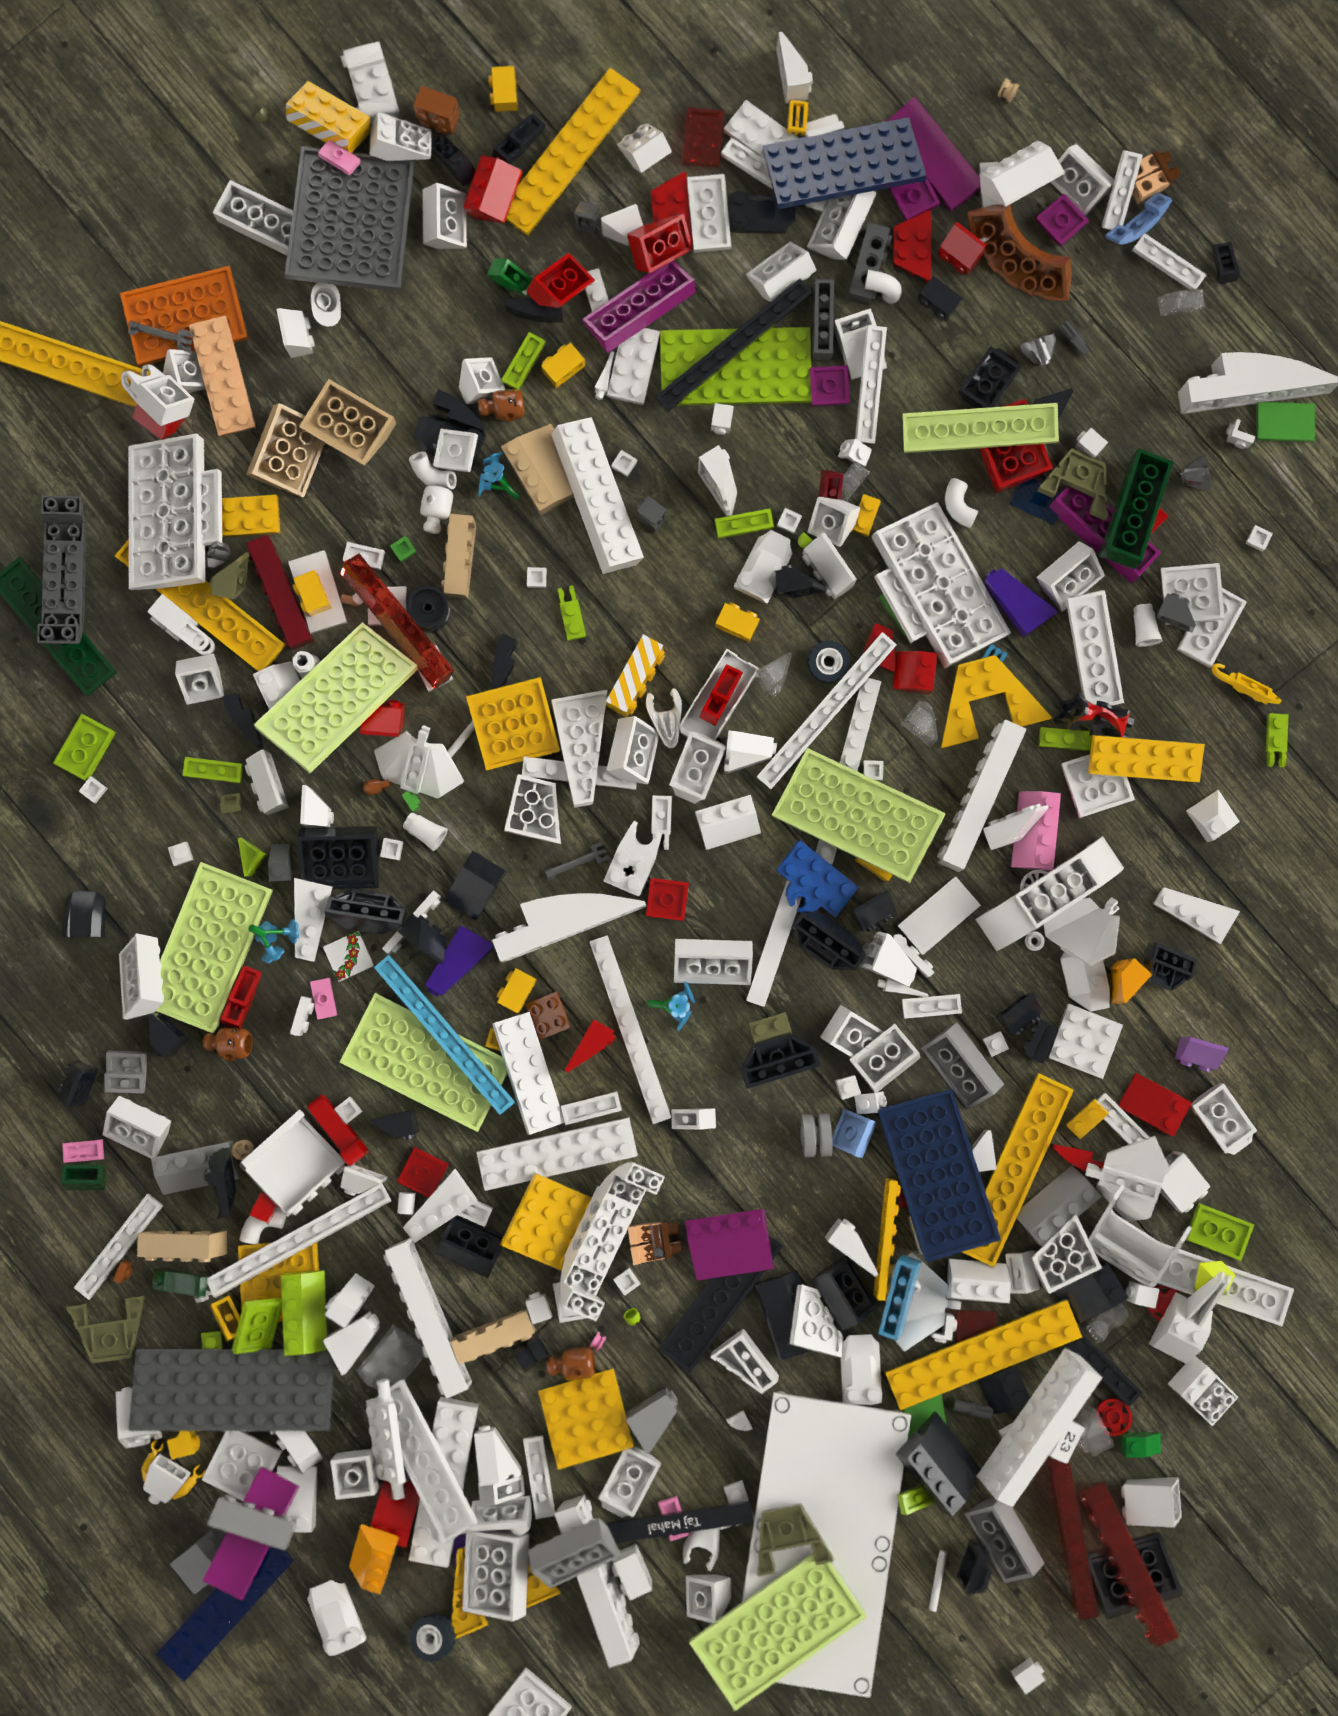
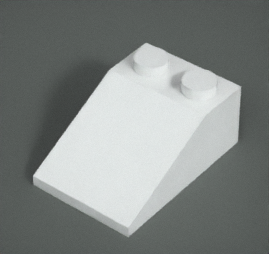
[777,32,813,103]
[820,1005,884,1057]
[825,1218,878,1277]
[277,1465,317,1532]

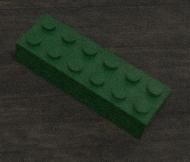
[1099,448,1174,569]

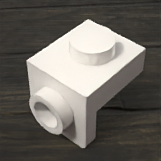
[1226,419,1255,449]
[838,439,872,467]
[855,1092,887,1114]
[930,1313,957,1343]

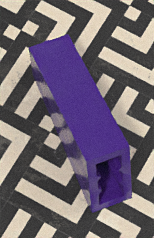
[983,568,1057,637]
[425,925,495,997]

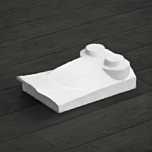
[733,530,792,604]
[669,731,727,804]
[1191,1083,1257,1155]
[840,1334,882,1405]
[598,1447,661,1518]
[461,1496,532,1536]
[308,1580,366,1656]

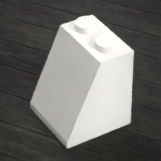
[1160,1150,1210,1213]
[323,1311,380,1375]
[1121,1477,1182,1527]

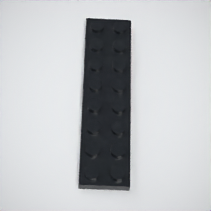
[659,1235,783,1373]

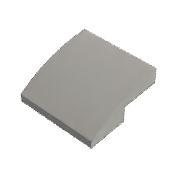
[104,1050,147,1093]

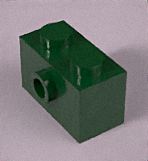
[61,1163,107,1190]

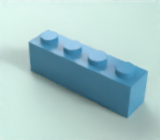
[878,1255,922,1341]

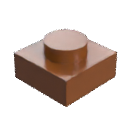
[113,1260,133,1283]

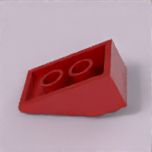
[627,213,693,273]
[564,1019,616,1073]
[1118,1073,1192,1137]
[370,1479,420,1548]

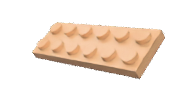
[189,316,256,437]

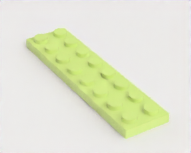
[903,403,1059,453]

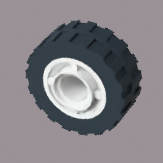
[807,640,850,684]
[409,1613,456,1662]

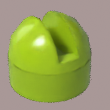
[798,532,813,548]
[623,1308,641,1326]

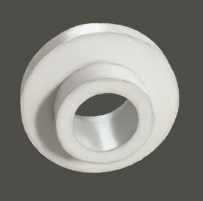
[1025,932,1044,951]

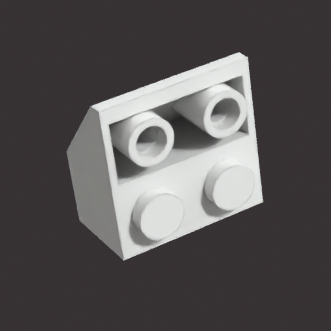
[617,123,672,173]

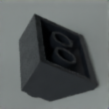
[435,1215,504,1278]
[812,1256,879,1330]

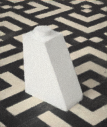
[724,731,777,774]
[859,931,917,987]
[116,1387,162,1448]
[474,1425,522,1487]

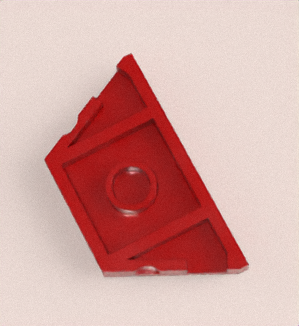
[651,171,693,244]
[893,210,931,283]

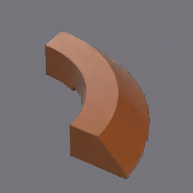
[968,204,1072,301]

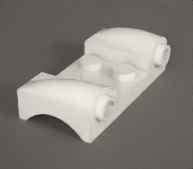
[341,42,401,125]

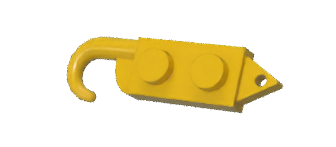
[1211,663,1282,705]

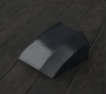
[62,891,106,938]

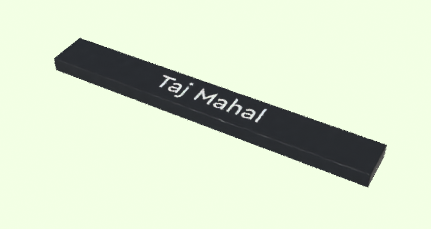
[604,1501,754,1543]

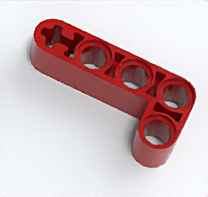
[307,1093,369,1166]

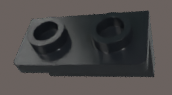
[1023,1019,1059,1064]

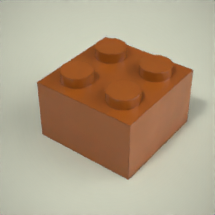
[413,86,460,135]

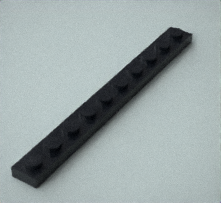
[656,278,812,413]

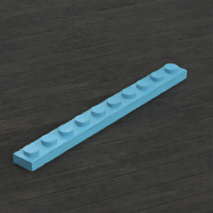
[374,955,515,1115]

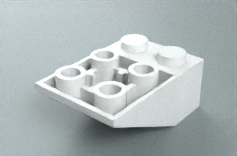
[370,112,431,161]
[833,308,887,380]
[983,804,1049,850]
[1168,1356,1238,1426]

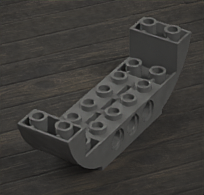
[37,495,86,644]

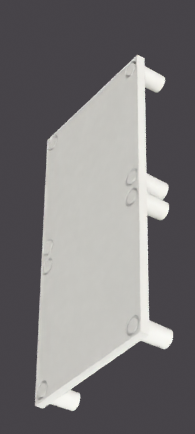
[742,1391,911,1697]

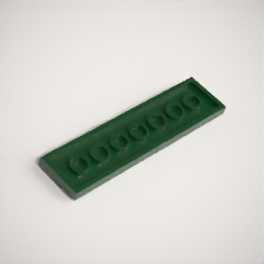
[0,557,117,696]

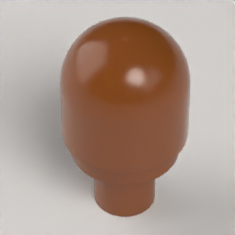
[363,778,390,795]

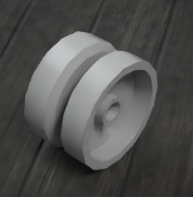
[800,1113,832,1158]

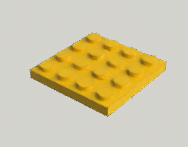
[466,677,560,770]
[501,1173,592,1271]
[238,1242,319,1322]
[538,1369,635,1470]

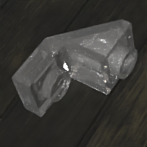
[1158,289,1205,316]
[841,461,870,502]
[1086,1303,1130,1343]

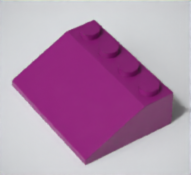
[685,1209,774,1281]

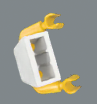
[141,1440,206,1504]

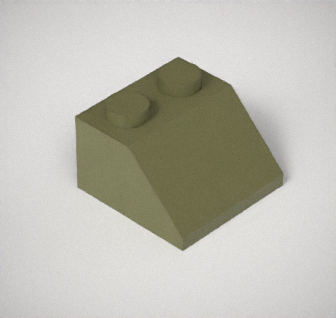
[210,552,249,599]
[748,1012,792,1044]

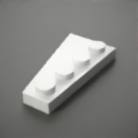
[294,878,332,962]
[1153,887,1240,944]
[403,1169,478,1243]

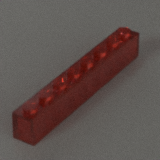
[340,553,454,689]
[1046,1455,1099,1620]
[1080,1481,1179,1647]

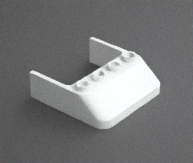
[1088,1185,1192,1287]

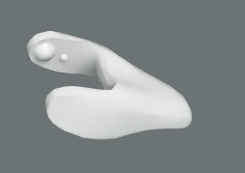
[646,688,682,748]
[682,1528,720,1571]

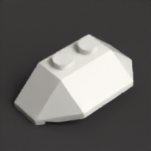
[1060,952,1110,1012]

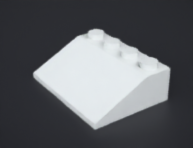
[463,1530,529,1621]

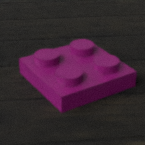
[889,177,940,221]
[1035,194,1089,247]
[810,365,850,407]

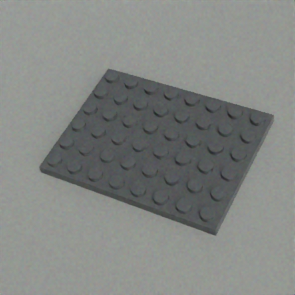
[285,146,414,292]

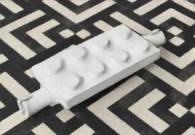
[366,1379,406,1500]

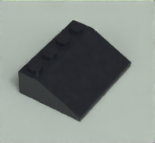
[297,826,379,889]
[895,1411,981,1516]
[1085,1533,1183,1620]

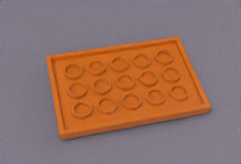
[120,266,249,367]

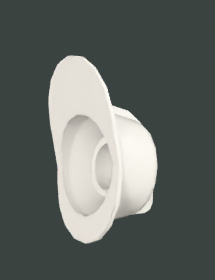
[310,283,341,327]

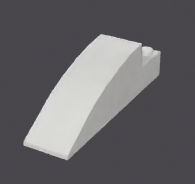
[1178,352,1338,414]
[492,894,646,963]

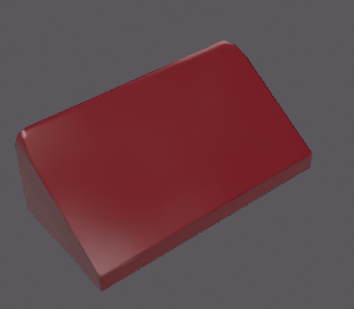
[818,470,844,500]

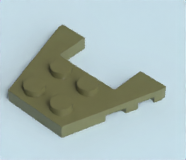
[1037,449,1108,520]
[67,1295,145,1363]
[757,1503,834,1576]

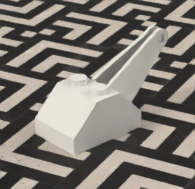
[1149,1271,1231,1364]

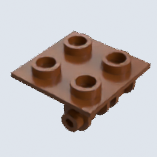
[525,991,571,1040]

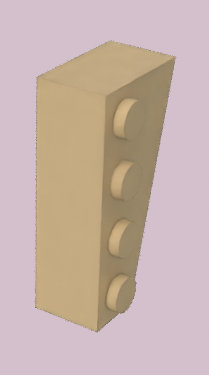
[441,514,476,599]
[137,1231,227,1262]
[450,1308,535,1365]

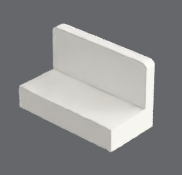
[801,114,844,137]
[1005,1251,1040,1294]

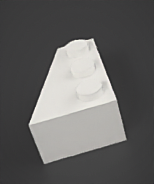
[325,1273,375,1328]
[710,1328,779,1394]
[269,1431,322,1473]

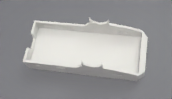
[679,649,759,740]

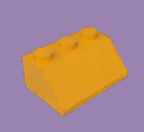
[1108,958,1152,1004]
[349,1524,399,1594]

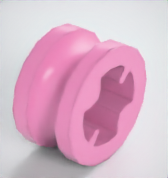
[589,1332,606,1352]

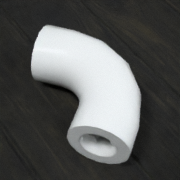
[865,270,901,303]
[409,452,457,489]
[945,478,978,528]
[239,1208,286,1244]

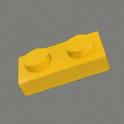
[852,494,881,537]
[1066,1098,1109,1139]

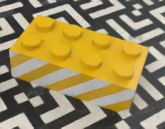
[286,81,370,153]
[606,634,665,717]

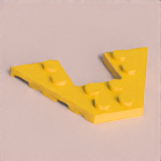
[941,655,1052,749]
[451,1545,561,1639]

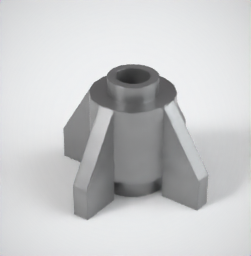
[1020,333,1056,366]
[1181,455,1211,491]
[205,542,230,569]

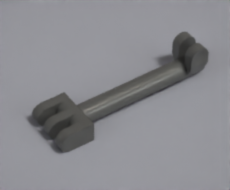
[128,321,193,352]
[543,842,610,881]

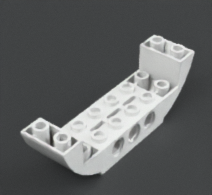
[975,836,1124,951]
[560,1162,665,1321]

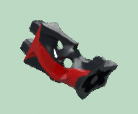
[1053,693,1135,738]

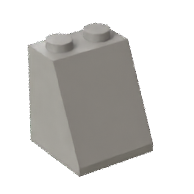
[626,1387,678,1454]

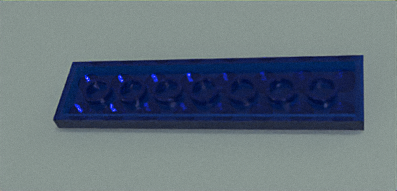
[156,1546,294,1682]

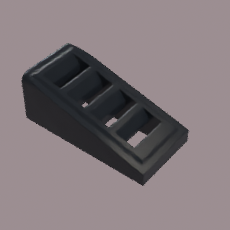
[1212,242,1240,284]

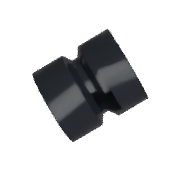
[513,1335,550,1372]

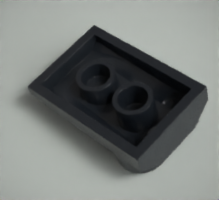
[729,191,796,234]
[958,346,1022,408]
[413,415,487,471]
[204,1148,237,1220]
[957,1539,992,1595]

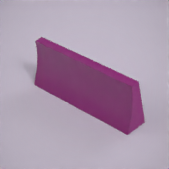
[885,96,981,212]
[582,261,696,353]
[1048,486,1161,584]
[202,1467,300,1600]

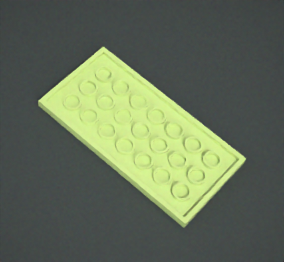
[254,622,418,773]
[772,748,945,883]
[156,862,273,1034]
[340,993,508,1132]
[689,1553,867,1711]

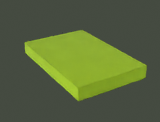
[53,713,116,781]
[1185,1203,1254,1261]
[232,1298,282,1354]

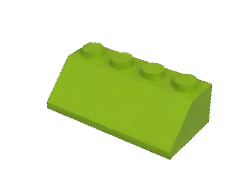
[281,1270,328,1356]

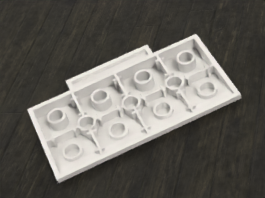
[129,434,222,590]
[871,502,1011,668]

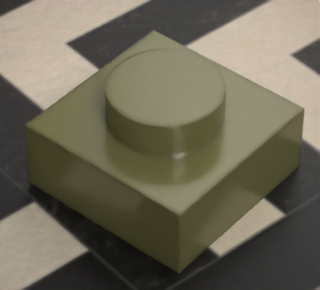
[220,793,242,813]

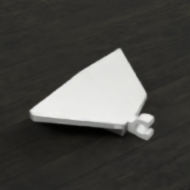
[374,726,464,798]
[1044,897,1120,965]
[1085,1136,1168,1222]
[886,1252,961,1352]

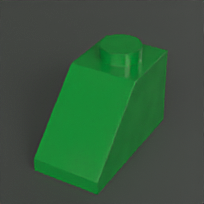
[487,258,533,296]
[1121,1432,1161,1458]

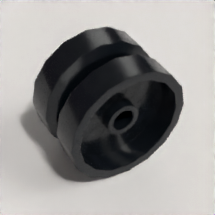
[407,586,451,632]

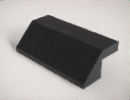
[755,1270,811,1360]

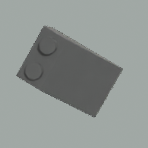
[170,1527,225,1595]

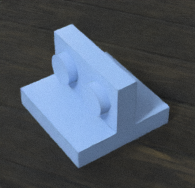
[832,1109,877,1158]

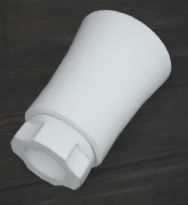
[1133,604,1163,647]
[293,651,321,679]
[403,813,448,851]

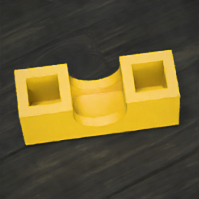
[167,1431,200,1460]

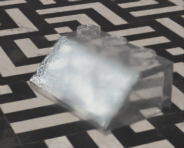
[357,1324,425,1390]

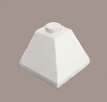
[601,204,643,246]
[163,349,206,393]
[459,358,505,404]
[808,497,860,547]
[300,785,334,828]
[1186,790,1240,842]
[340,1165,387,1196]
[686,1574,731,1623]

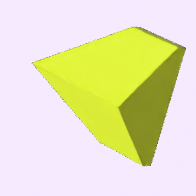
[1194,1260,1235,1295]

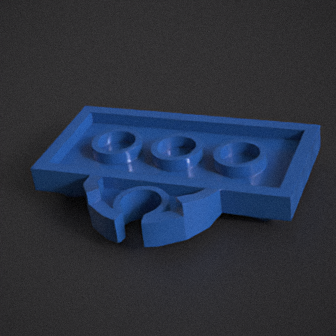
[775,840,859,918]

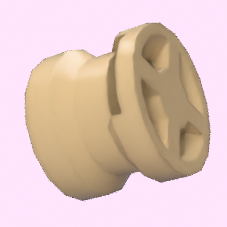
[997,78,1020,103]
[232,1140,254,1160]

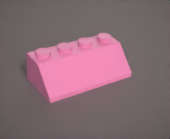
[1011,791,1061,871]

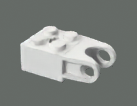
[121,364,195,426]
[147,594,215,655]
[604,821,662,896]

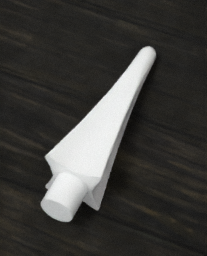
[595,351,614,400]
[877,978,929,997]

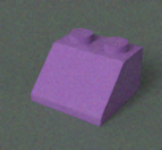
[1175,1037,1228,1072]

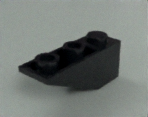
[431,133,476,186]

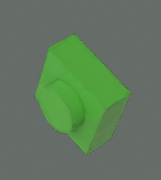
[390,536,417,563]
[402,791,421,813]

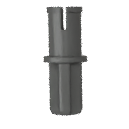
[1059,321,1091,357]
[953,1398,993,1419]

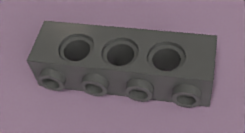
[847,222,892,305]
[812,279,834,361]

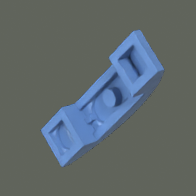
[1105,192,1172,244]

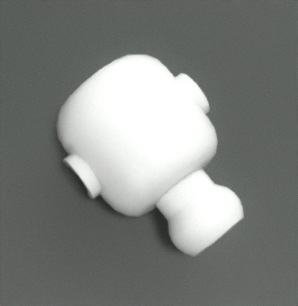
[420,486,453,534]

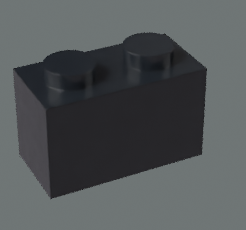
[917,275,963,322]

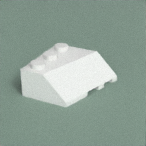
[698,445,737,517]
[504,774,561,844]
[1031,1214,1102,1294]

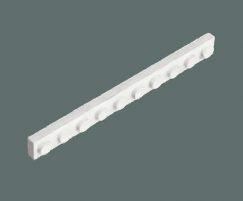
[757,632,897,789]
[816,678,881,865]
[590,935,671,1124]
[207,1183,391,1298]

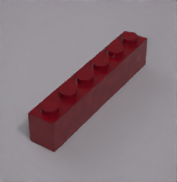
[246,534,314,650]

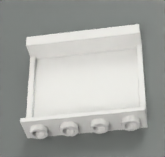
[240,1109,346,1217]

